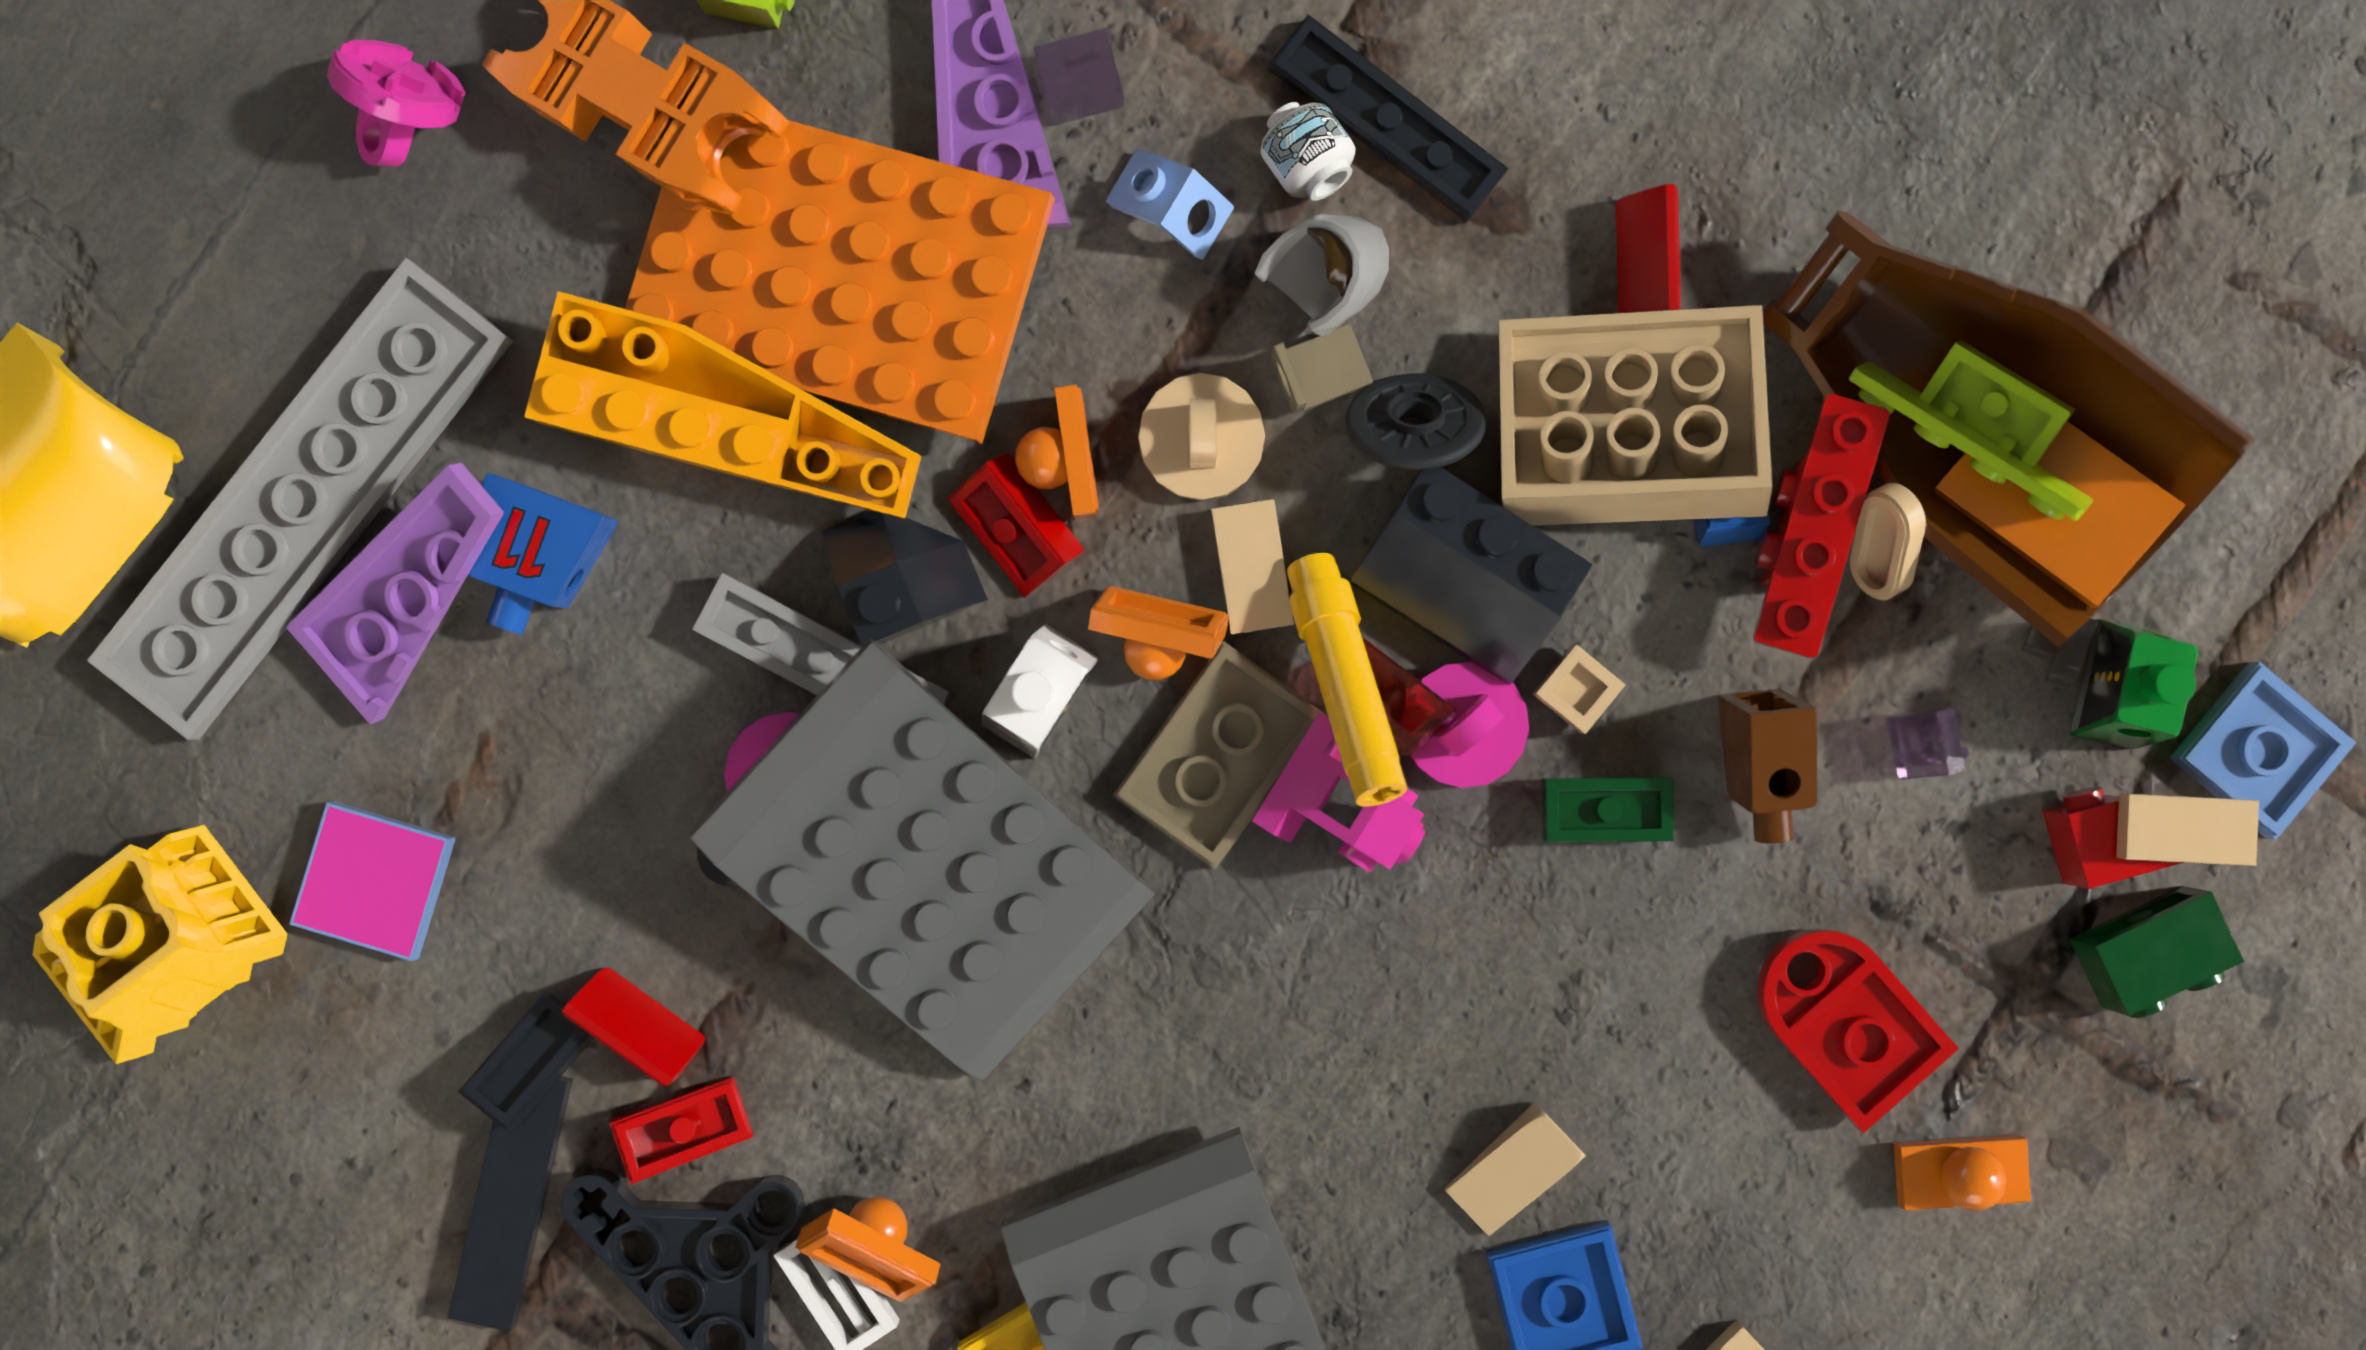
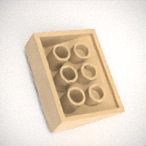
[1499,305,1772,526]

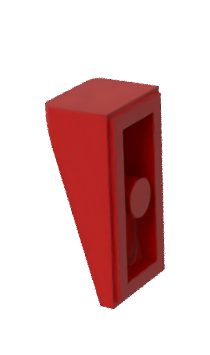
[609,1076,754,1184]

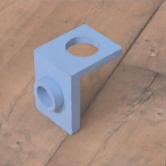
[1106,148,1234,260]

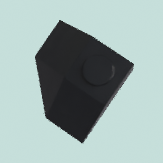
[822,511,988,646]

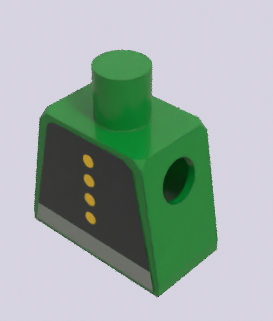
[2069,619,2199,749]

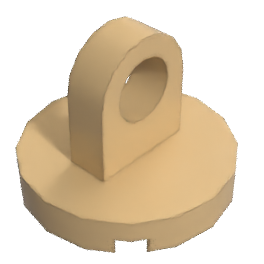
[1138,373,1265,502]

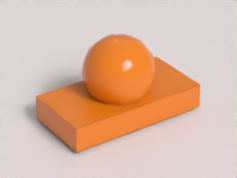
[1015,384,1100,520]
[1088,586,1229,681]
[1893,1134,2031,1211]
[795,1196,941,1302]

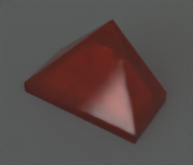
[1362,637,1456,755]

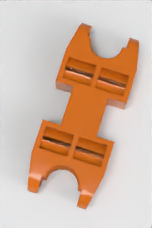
[481,0,790,215]

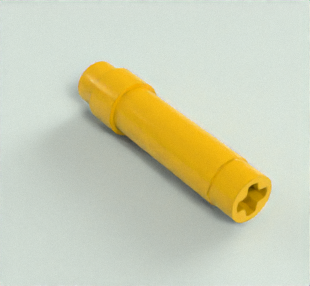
[1287,553,1407,807]

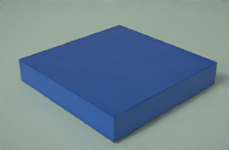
[1485,1220,1643,1350]

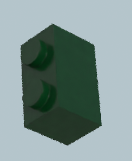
[2069,886,2245,1018]

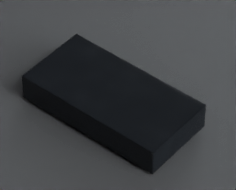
[458,990,594,1134]

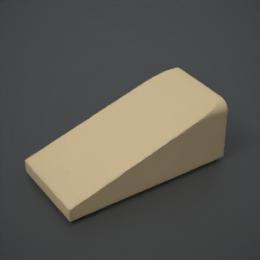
[1444,1102,1586,1236]

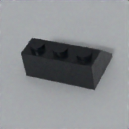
[1349,467,1593,685]

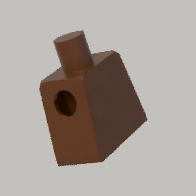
[1717,688,1817,844]

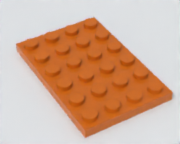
[625,120,1055,444]

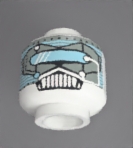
[1260,102,1356,201]

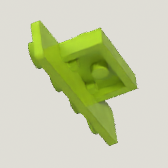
[1848,340,2093,521]

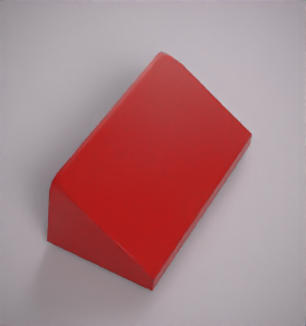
[1615,184,1681,313]
[947,453,1084,598]
[562,967,706,1087]

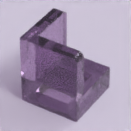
[1033,28,1125,126]

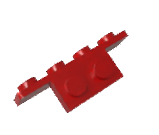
[1753,394,1890,658]

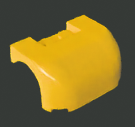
[0,323,184,647]

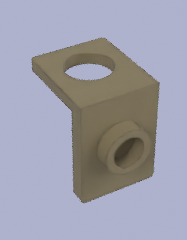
[1270,324,1373,416]

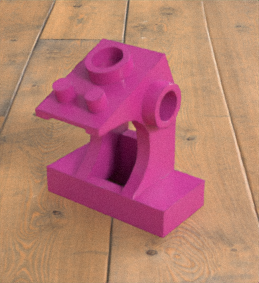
[1252,712,1426,873]

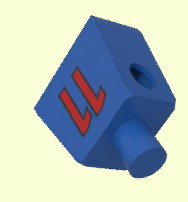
[468,472,619,635]

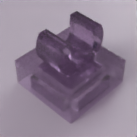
[1886,708,1969,780]

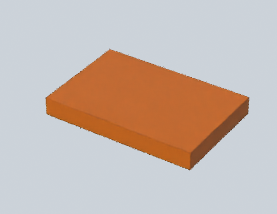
[1934,421,2185,610]

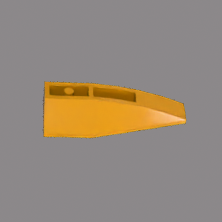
[524,291,922,519]

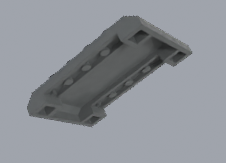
[690,638,1156,1081]
[1001,1127,1326,1350]

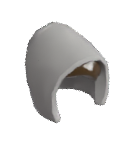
[1255,213,1389,337]

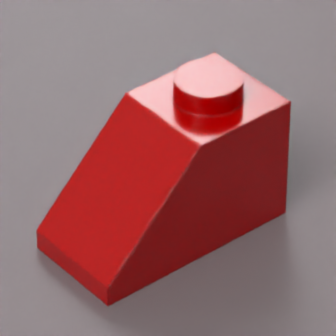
[2042,787,2184,889]

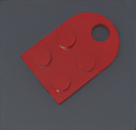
[1757,929,1959,1133]

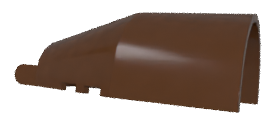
[1763,210,2256,647]

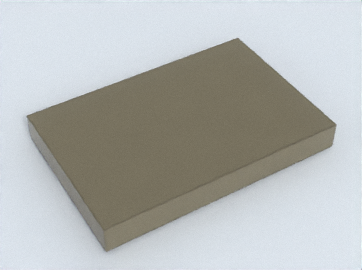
[1112,641,1326,869]

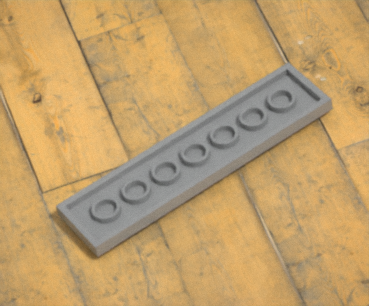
[87,258,514,740]

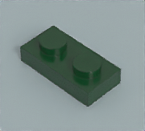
[1542,776,1674,843]

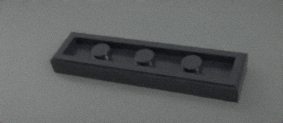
[1268,14,1509,223]
[448,1076,573,1332]

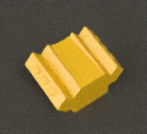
[33,825,288,1064]

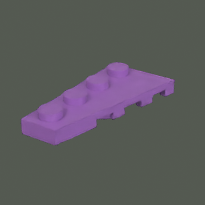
[932,0,1072,230]
[286,462,504,725]

